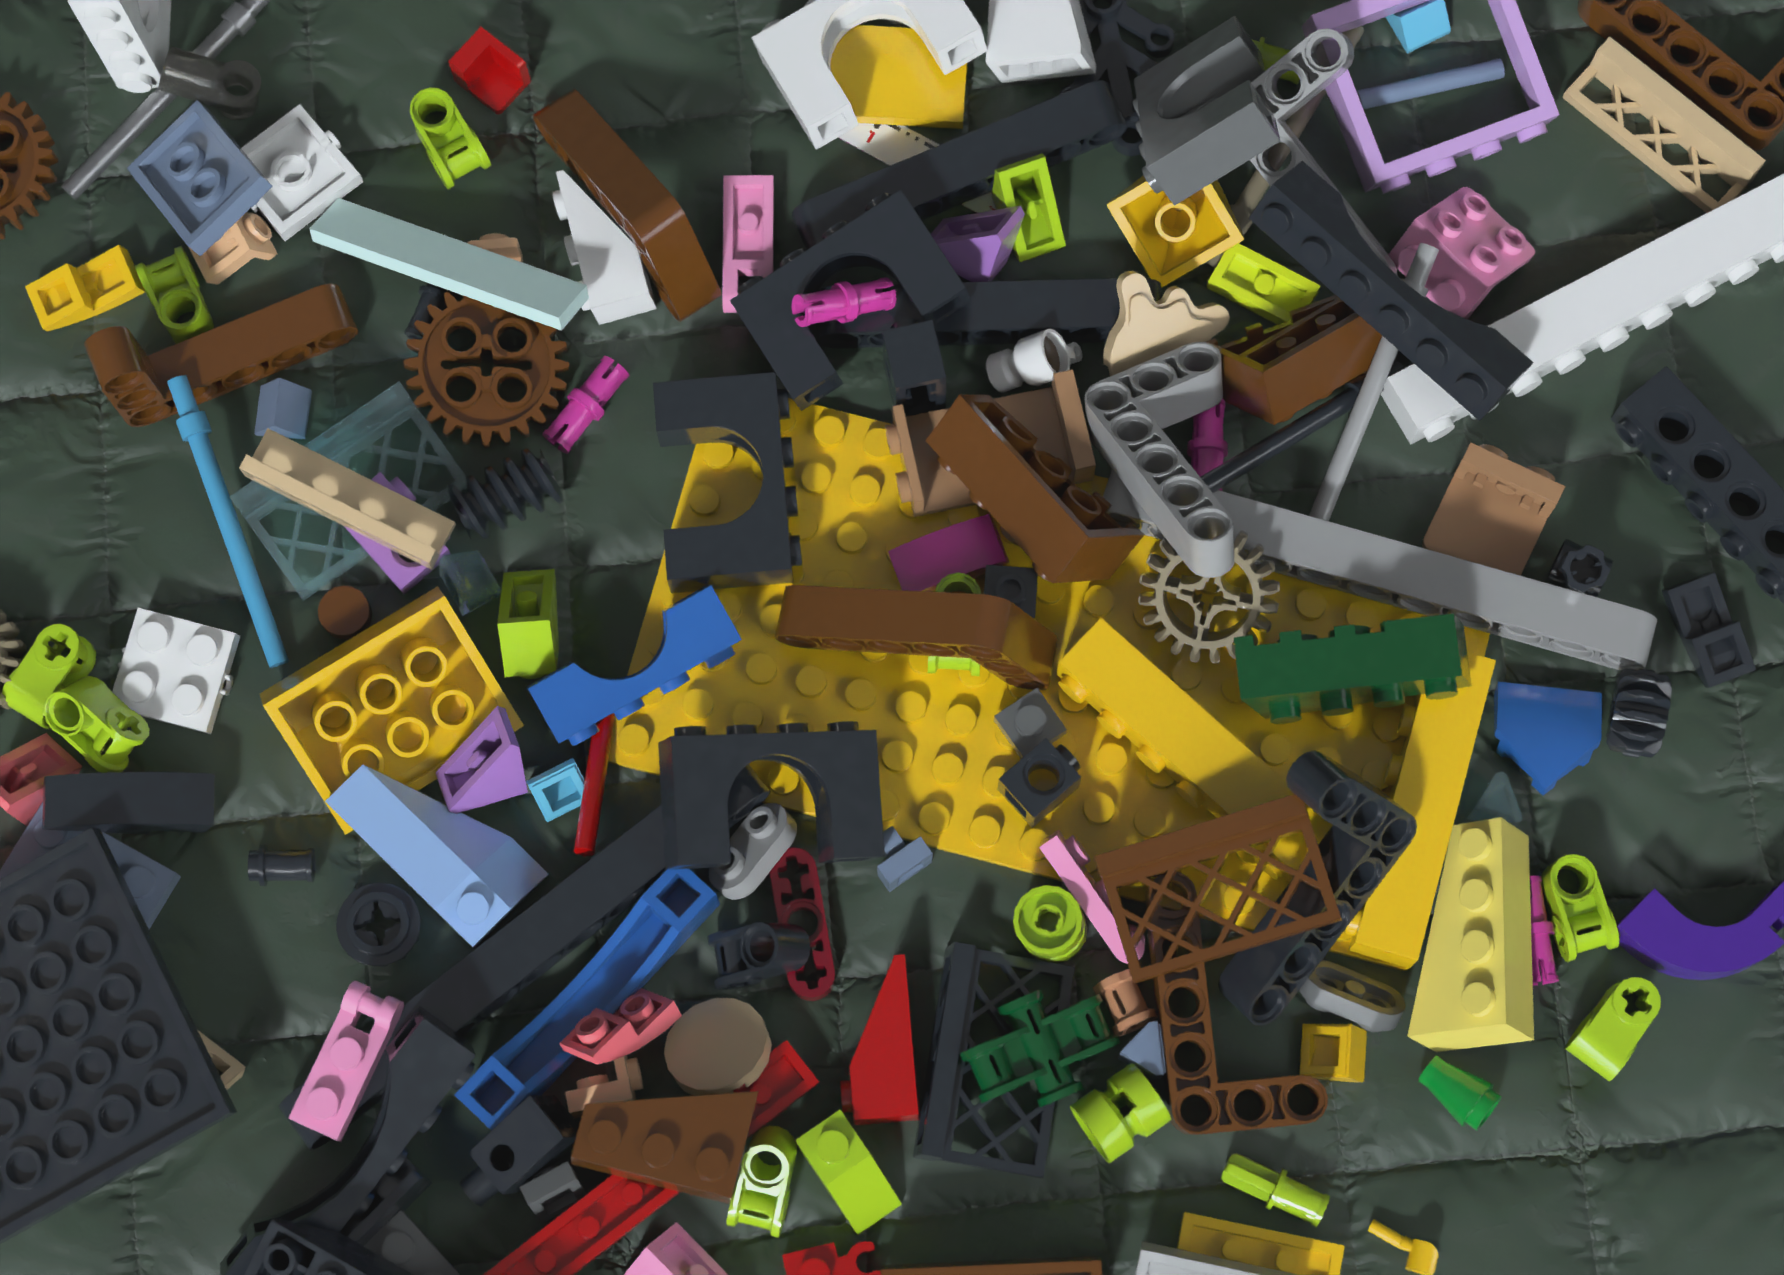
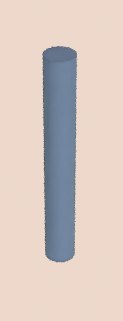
[1357,58,1505,110]

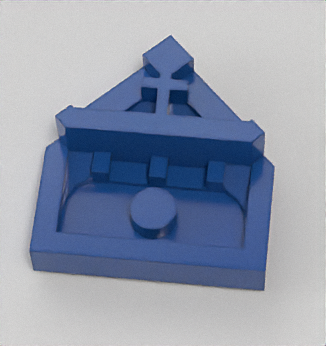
[1494,682,1602,796]

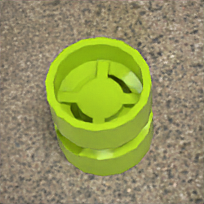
[1013,885,1088,963]
[1070,1063,1172,1164]

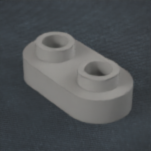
[709,803,797,900]

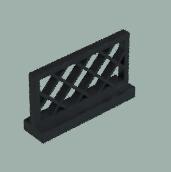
[913,942,1075,1179]

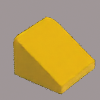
[1300,1024,1367,1082]

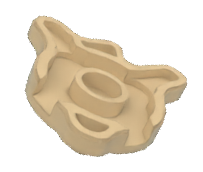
[1103,271,1229,376]

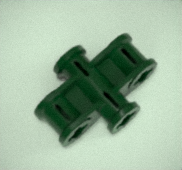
[960,989,1121,1107]

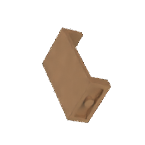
[885,370,1096,517]

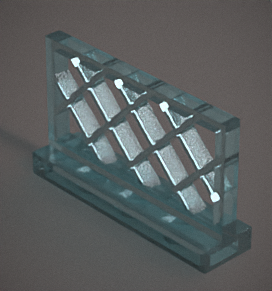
[230,381,466,601]

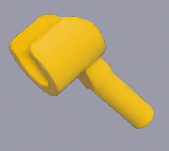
[1368,1219,1438,1275]

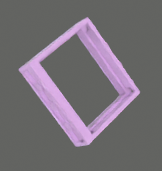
[1302,0,1560,194]

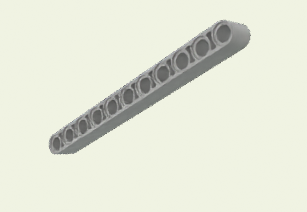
[1103,468,1657,671]

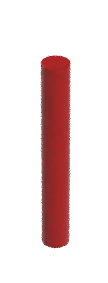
[574,713,615,856]

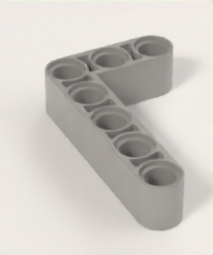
[1250,28,1397,275]
[1085,342,1235,578]

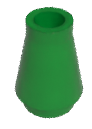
[1418,1055,1502,1131]

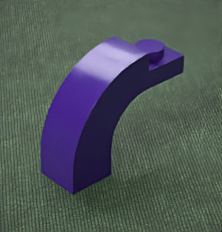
[1616,879,1784,980]

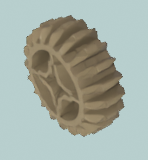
[1138,530,1280,663]

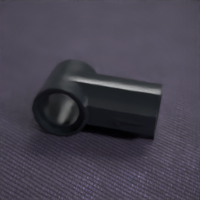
[1546,539,1614,597]

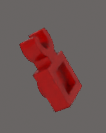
[782,1241,881,1275]

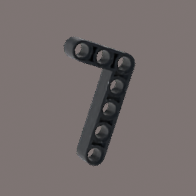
[1218,751,1417,1026]

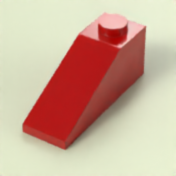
[840,954,919,1125]

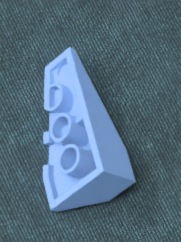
[325,764,549,949]

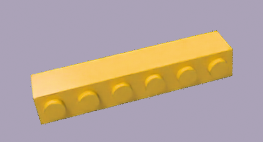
[1057,618,1333,883]
[1344,652,1496,968]

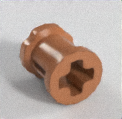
[1093,969,1158,1036]

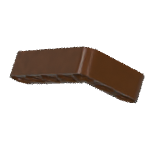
[1578,0,1784,151]
[532,88,722,323]
[84,283,358,427]
[775,585,1058,690]
[1145,872,1328,1135]

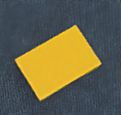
[830,25,967,129]

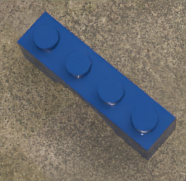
[526,585,742,746]

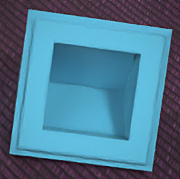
[1386,0,1451,53]
[526,758,584,822]

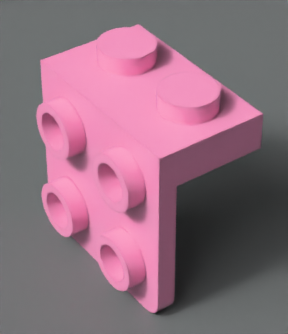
[1388,187,1535,319]

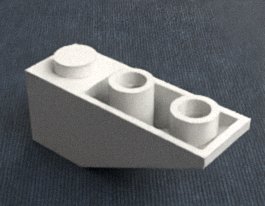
[552,170,657,325]

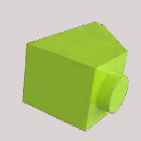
[497,569,559,679]
[795,1110,902,1235]

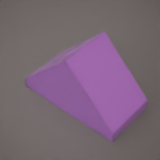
[931,206,1025,282]
[435,706,528,814]

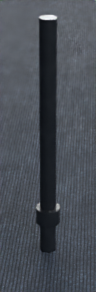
[1200,360,1405,493]

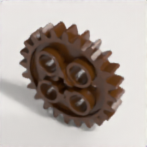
[0,92,58,240]
[404,292,569,448]

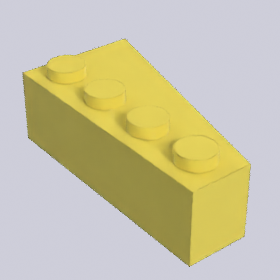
[1407,817,1534,1052]

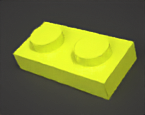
[1207,243,1321,325]

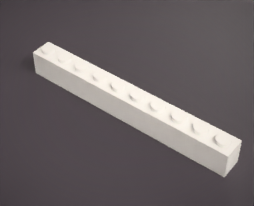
[1381,174,1784,444]

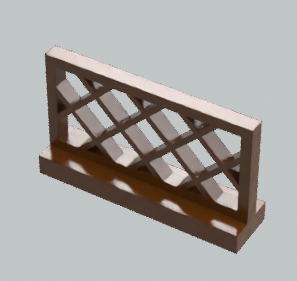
[1094,794,1342,983]

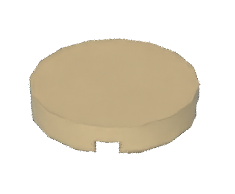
[664,998,772,1096]

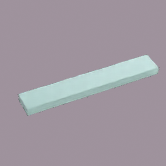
[309,198,589,331]

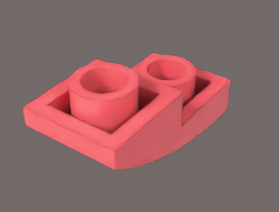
[559,988,682,1064]

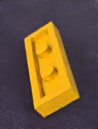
[1176,1212,1345,1275]

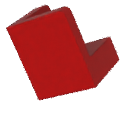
[448,26,531,115]

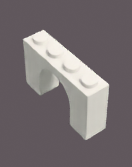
[68,0,171,93]
[752,0,988,150]

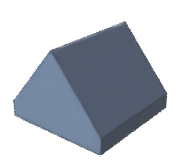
[254,378,312,439]
[1118,1021,1166,1082]

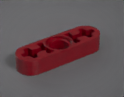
[770,847,836,1001]

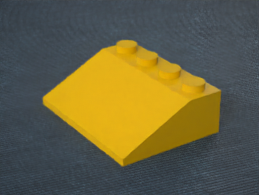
[259,586,524,835]

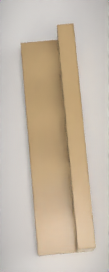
[1562,37,1766,213]
[239,428,456,570]

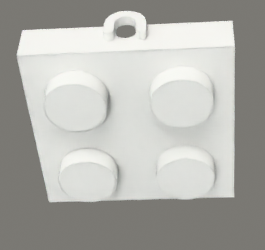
[241,104,363,241]
[112,608,240,734]

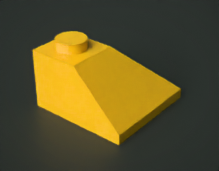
[1106,175,1245,287]

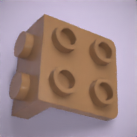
[1422,442,1565,576]

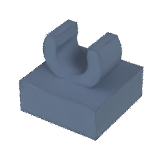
[877,826,933,892]

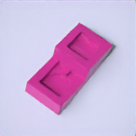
[888,514,1009,592]

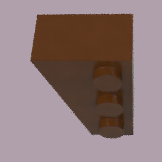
[1206,295,1382,425]
[571,1091,759,1204]

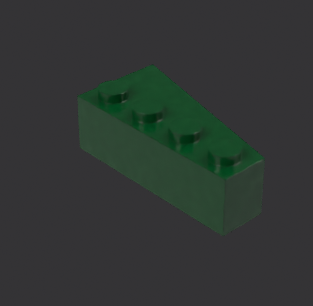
[1234,614,1472,724]

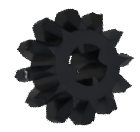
[1606,668,1672,758]

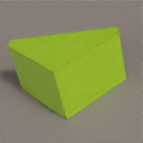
[992,154,1066,262]

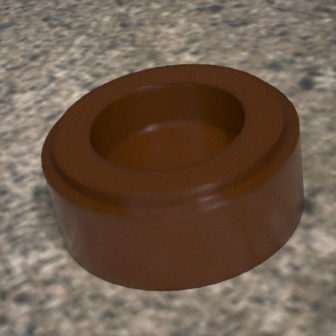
[318,586,372,640]

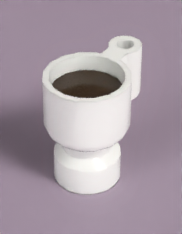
[986,328,1082,392]

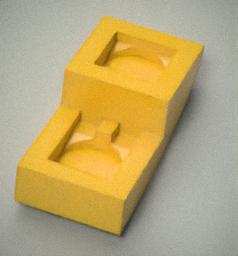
[25,245,145,332]

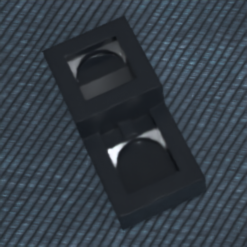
[1661,572,1756,688]

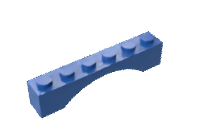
[455,869,720,1130]

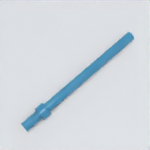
[167,375,289,668]

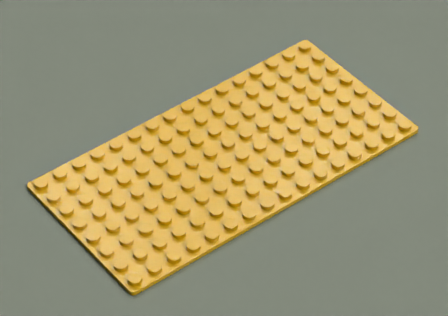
[609,398,1490,971]

